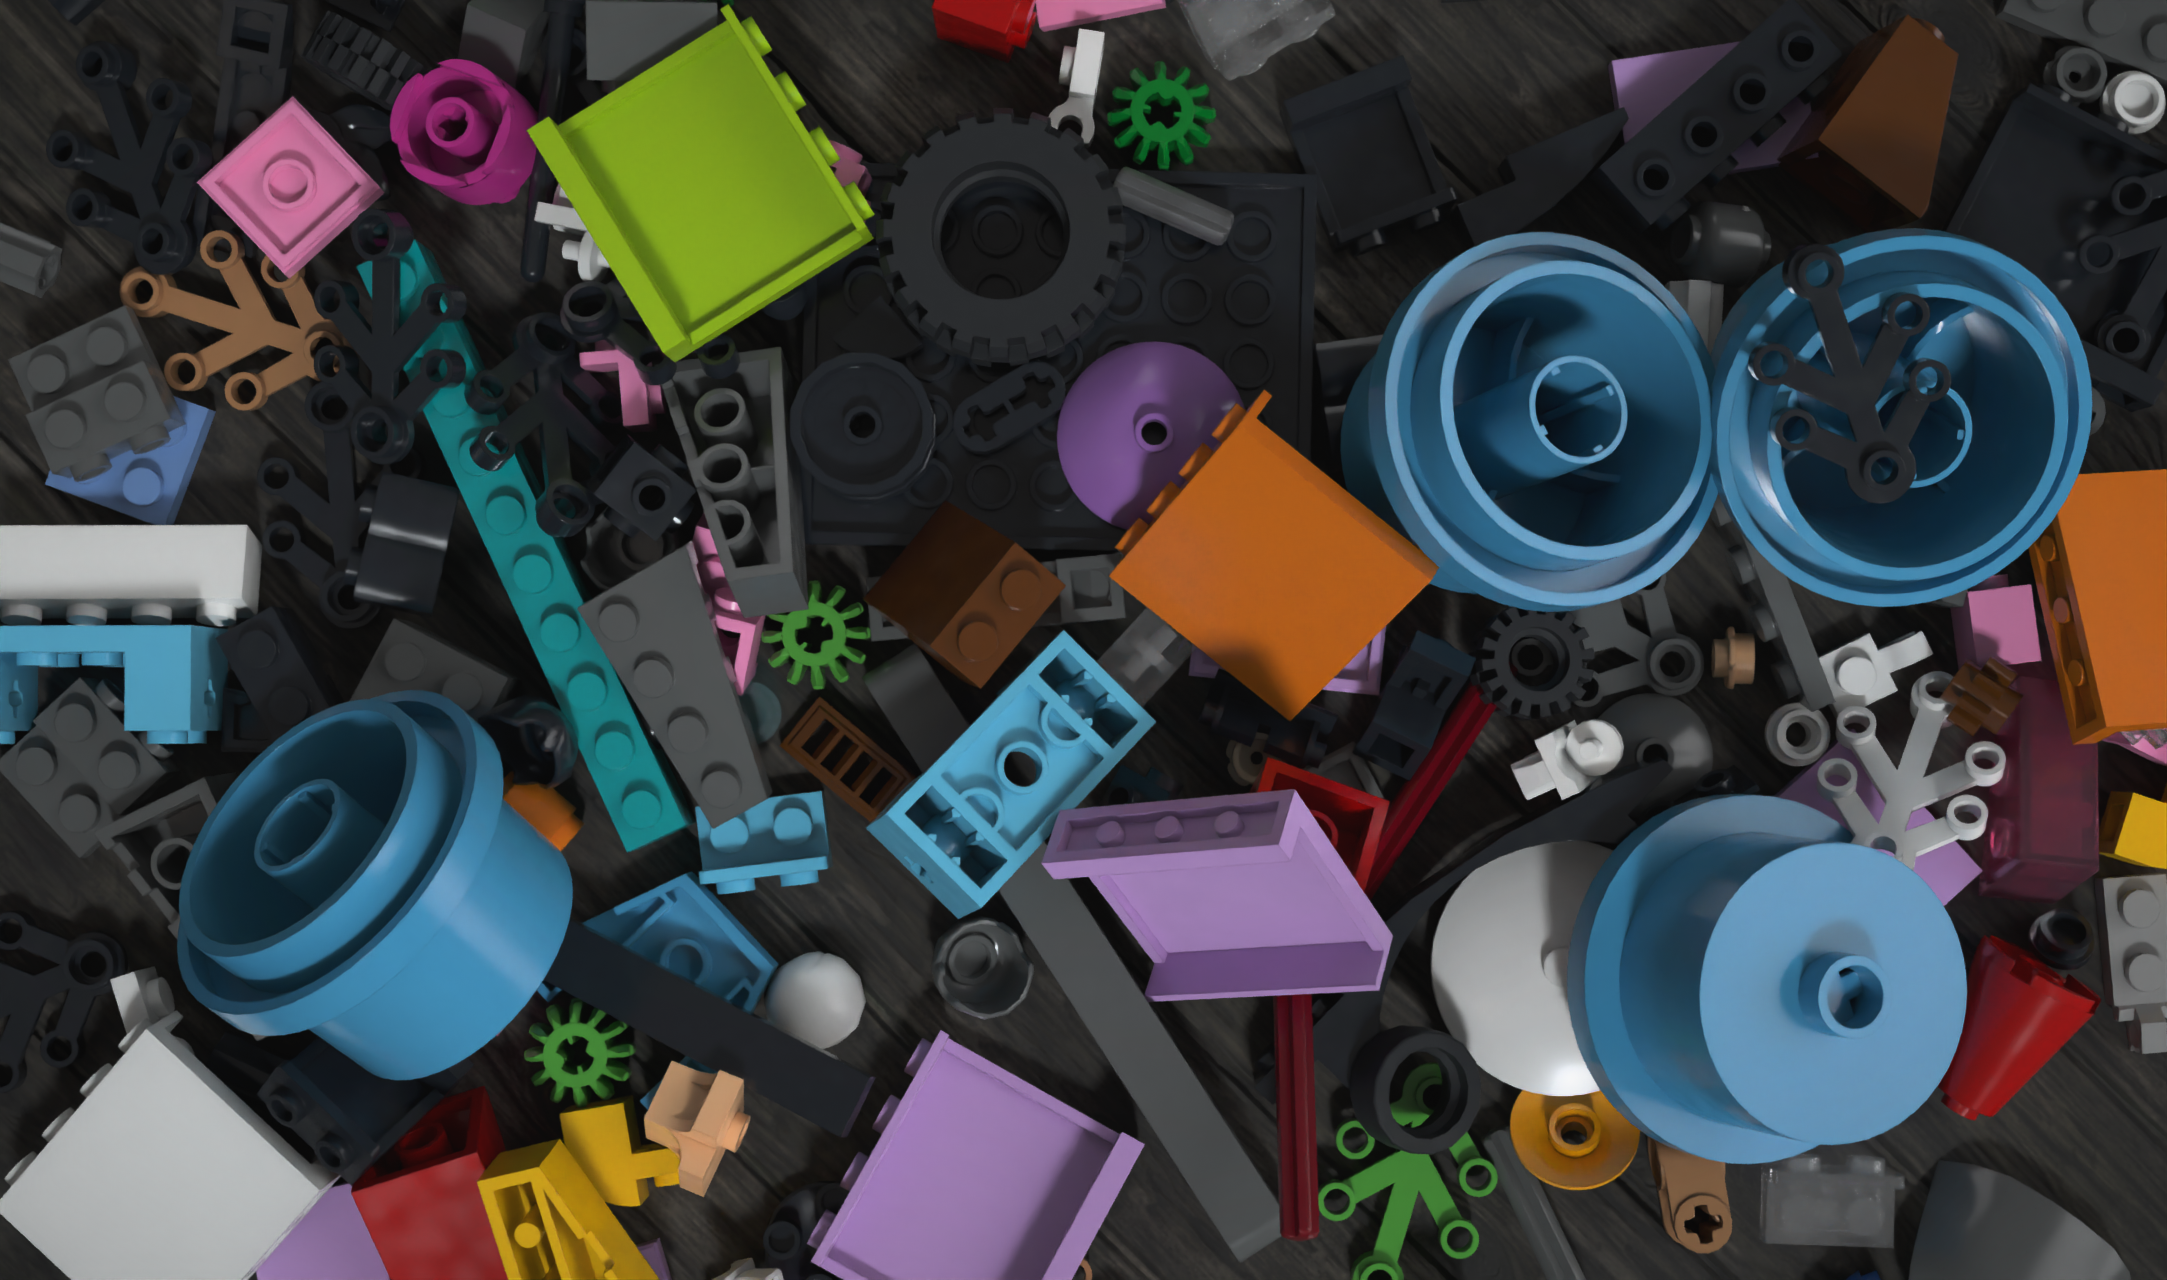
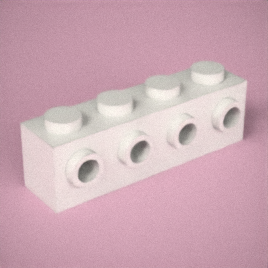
[0,525,262,626]

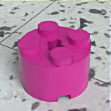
[390,59,538,205]

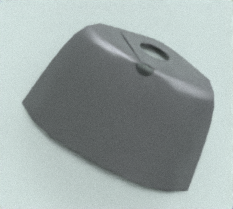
[1909,1160,2131,1280]

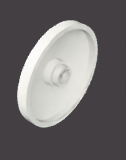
[1430,841,1613,1096]

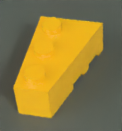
[477,1139,660,1280]

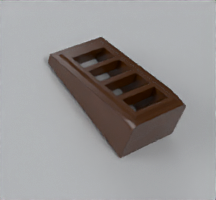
[779,696,918,822]

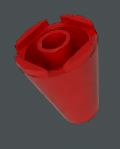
[1938,935,2102,1121]

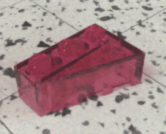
[1978,676,2099,904]

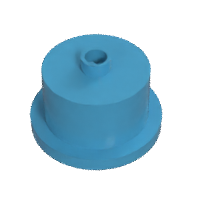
[1709,228,2092,607]
[1340,232,1718,612]
[177,690,573,1080]
[1567,794,1967,1164]

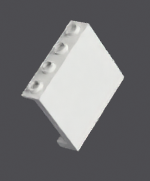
[0,1010,340,1280]

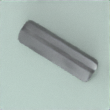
[1113,167,1234,246]

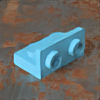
[695,790,833,895]

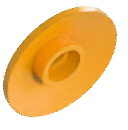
[1510,1090,1640,1190]

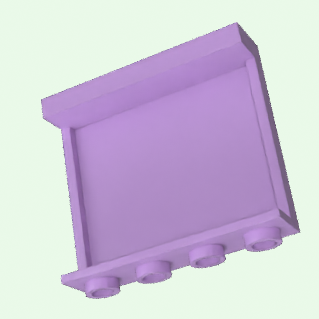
[1041,789,1393,1002]
[807,1030,1145,1280]

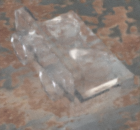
[1177,0,1336,80]
[1760,1153,1905,1248]

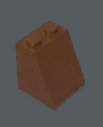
[1777,14,1959,233]
[862,500,1066,689]

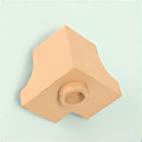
[644,1061,751,1197]

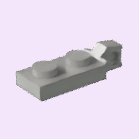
[2094,873,2167,1054]

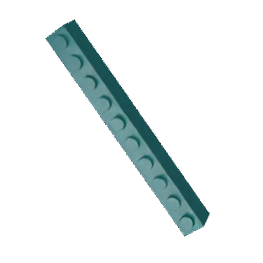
[356,239,696,853]

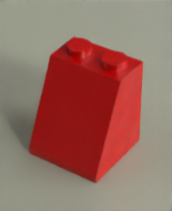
[351,1086,508,1280]

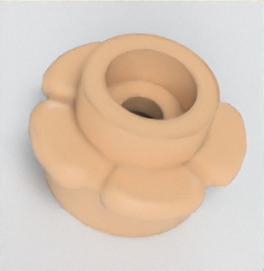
[1711,627,1755,689]

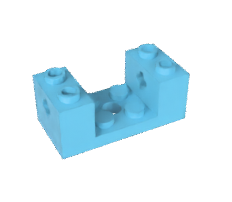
[0,625,228,744]
[866,630,1156,919]

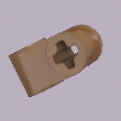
[1647,1136,1732,1254]

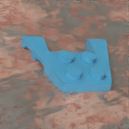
[537,871,779,1110]

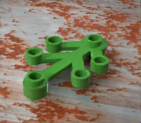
[1318,1062,1498,1280]

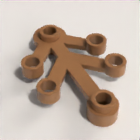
[120,230,360,411]

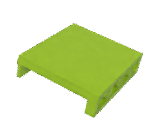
[527,4,875,362]

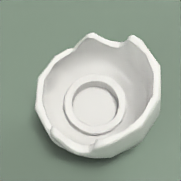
[764,951,866,1049]

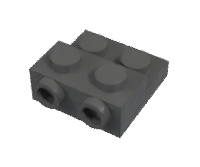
[8,305,186,482]
[0,677,182,858]

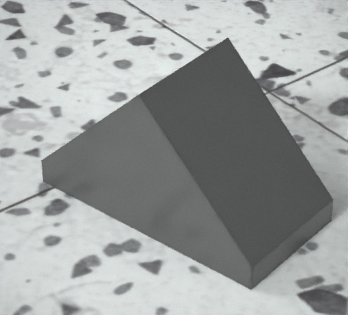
[458,0,550,92]

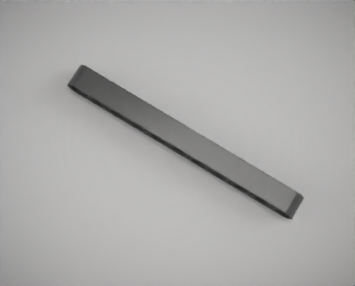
[862,643,1281,1263]

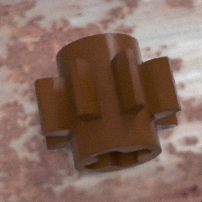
[1940,656,2024,737]

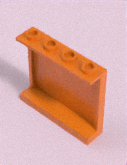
[1109,390,1439,721]
[2028,469,2167,745]

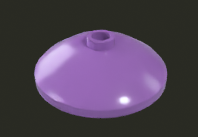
[1057,341,1245,530]

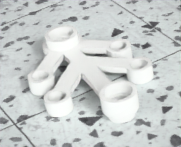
[1817,671,2006,870]

